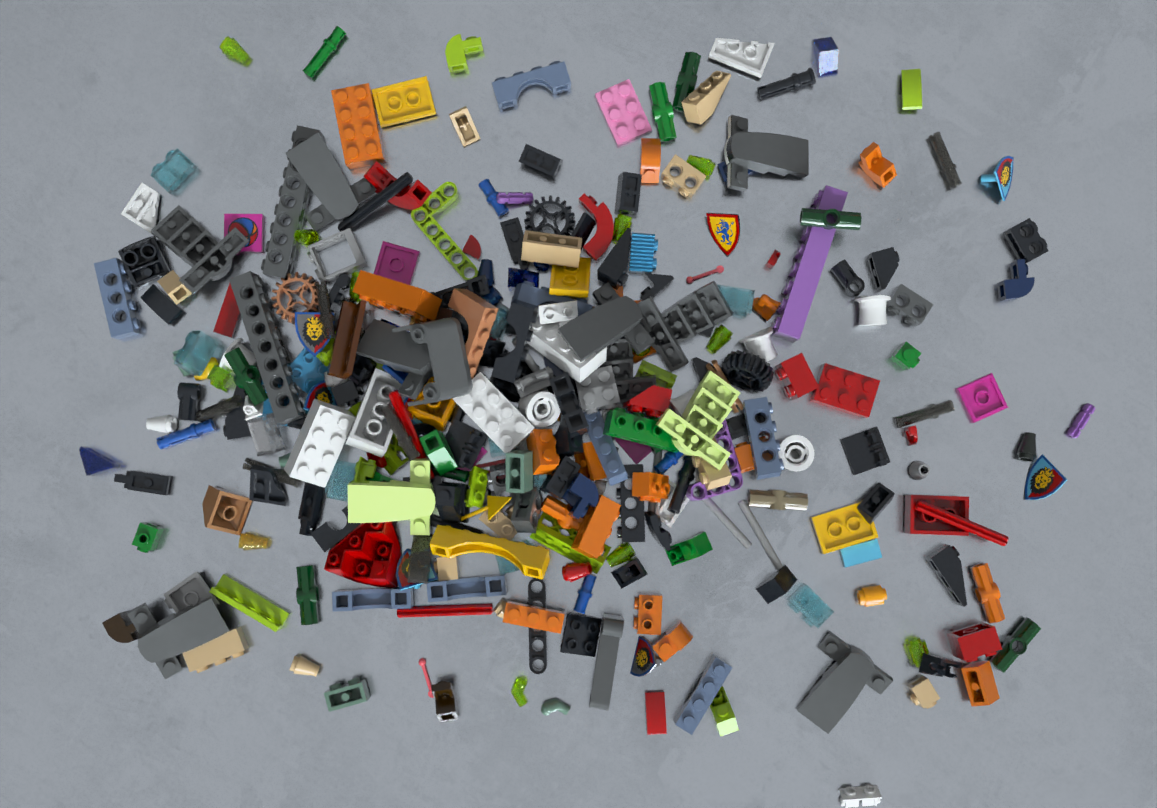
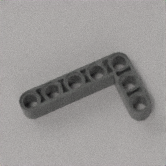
[589,613,624,711]

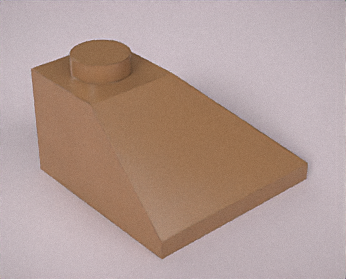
[202,485,252,536]

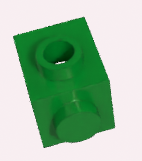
[889,341,922,370]
[132,522,164,553]

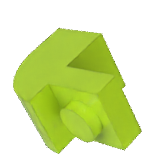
[445,34,483,72]

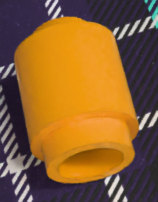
[857,585,887,607]

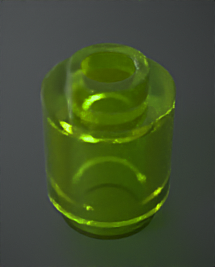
[906,637,930,668]

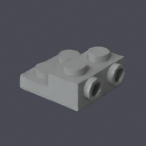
[575,365,620,414]
[163,572,219,613]

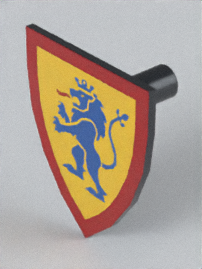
[706,213,740,256]

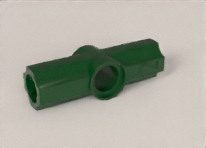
[672,52,701,112]
[800,208,862,230]
[224,347,268,406]
[296,565,319,625]
[990,617,1041,673]

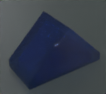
[812,37,838,77]
[508,268,539,291]
[79,446,121,476]

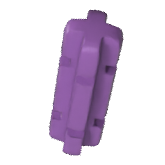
[496,192,533,204]
[1067,403,1095,438]

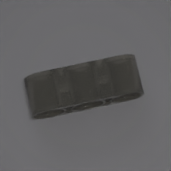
[408,534,433,584]

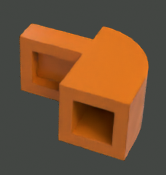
[640,138,661,183]
[858,142,897,188]
[652,620,693,662]

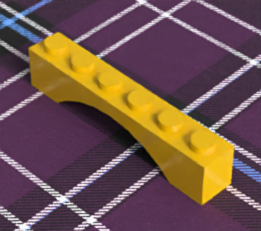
[430,525,550,579]

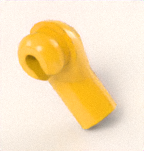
[194,357,219,381]

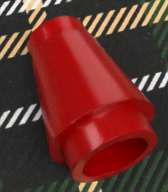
[562,562,592,582]

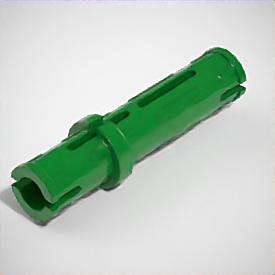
[302,26,346,79]

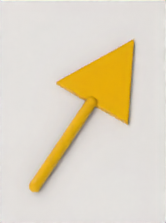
[461,495,512,521]

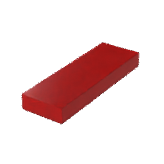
[213,283,241,338]

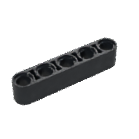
[528,578,547,674]

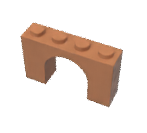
[448,288,499,379]

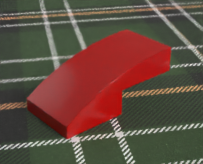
[645,692,667,735]

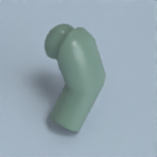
[541,698,571,715]

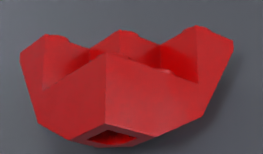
[324,522,401,588]

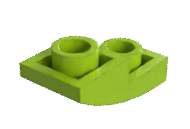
[901,69,922,110]

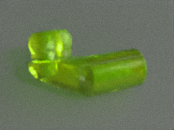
[511,677,528,707]

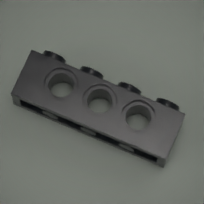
[616,464,645,542]

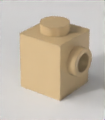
[157,270,192,305]
[434,556,460,581]
[907,676,940,709]

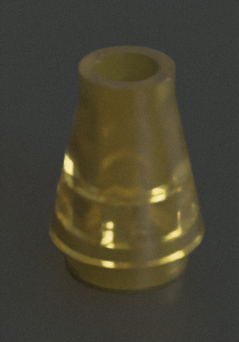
[239,532,268,551]

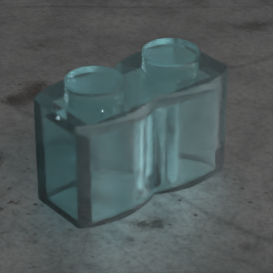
[151,148,197,194]

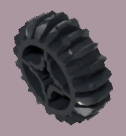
[524,195,576,236]
[721,350,774,392]

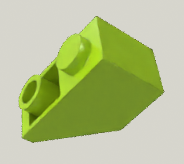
[709,686,739,736]

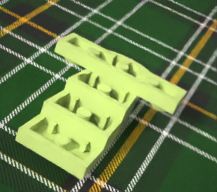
[656,370,740,470]
[348,458,436,535]

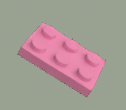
[595,79,652,147]

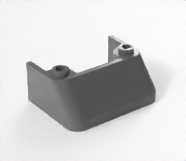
[392,317,473,406]

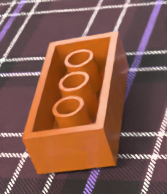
[331,83,386,170]
[352,270,442,322]

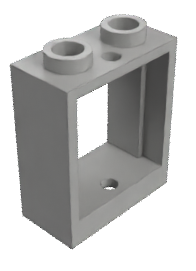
[307,228,368,284]

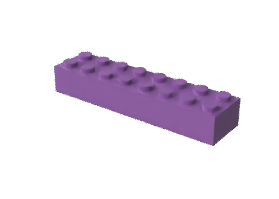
[771,185,848,343]

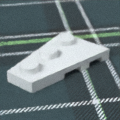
[709,38,775,78]

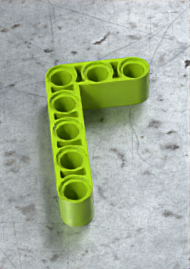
[411,182,478,282]

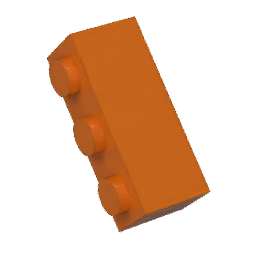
[571,495,621,558]
[503,601,565,634]

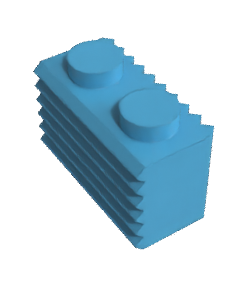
[629,232,658,274]

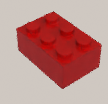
[810,363,880,418]
[904,495,969,536]

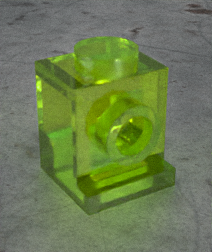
[207,365,234,392]

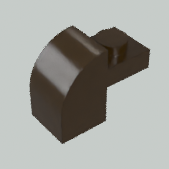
[102,611,139,643]
[431,681,459,723]

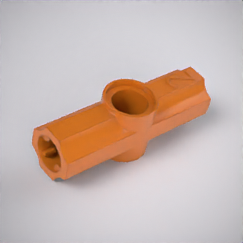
[541,495,585,531]
[970,563,1005,624]

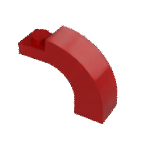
[363,161,432,210]
[579,193,614,263]

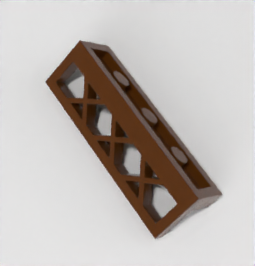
[327,300,367,380]

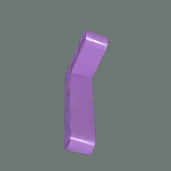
[686,419,743,501]

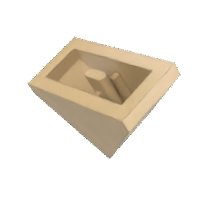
[449,106,480,147]

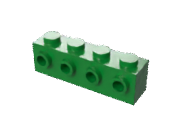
[603,408,680,452]

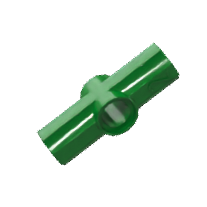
[649,82,677,142]

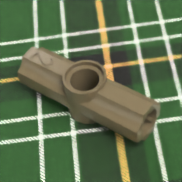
[748,489,808,510]

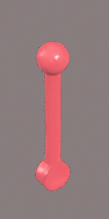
[686,265,724,284]
[418,658,434,698]

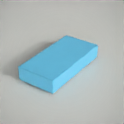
[839,539,882,568]

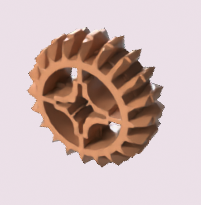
[271,272,324,323]

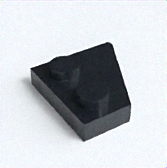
[249,465,288,506]

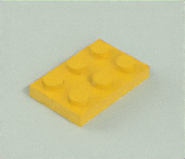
[372,76,436,128]
[549,257,591,298]
[810,501,878,554]

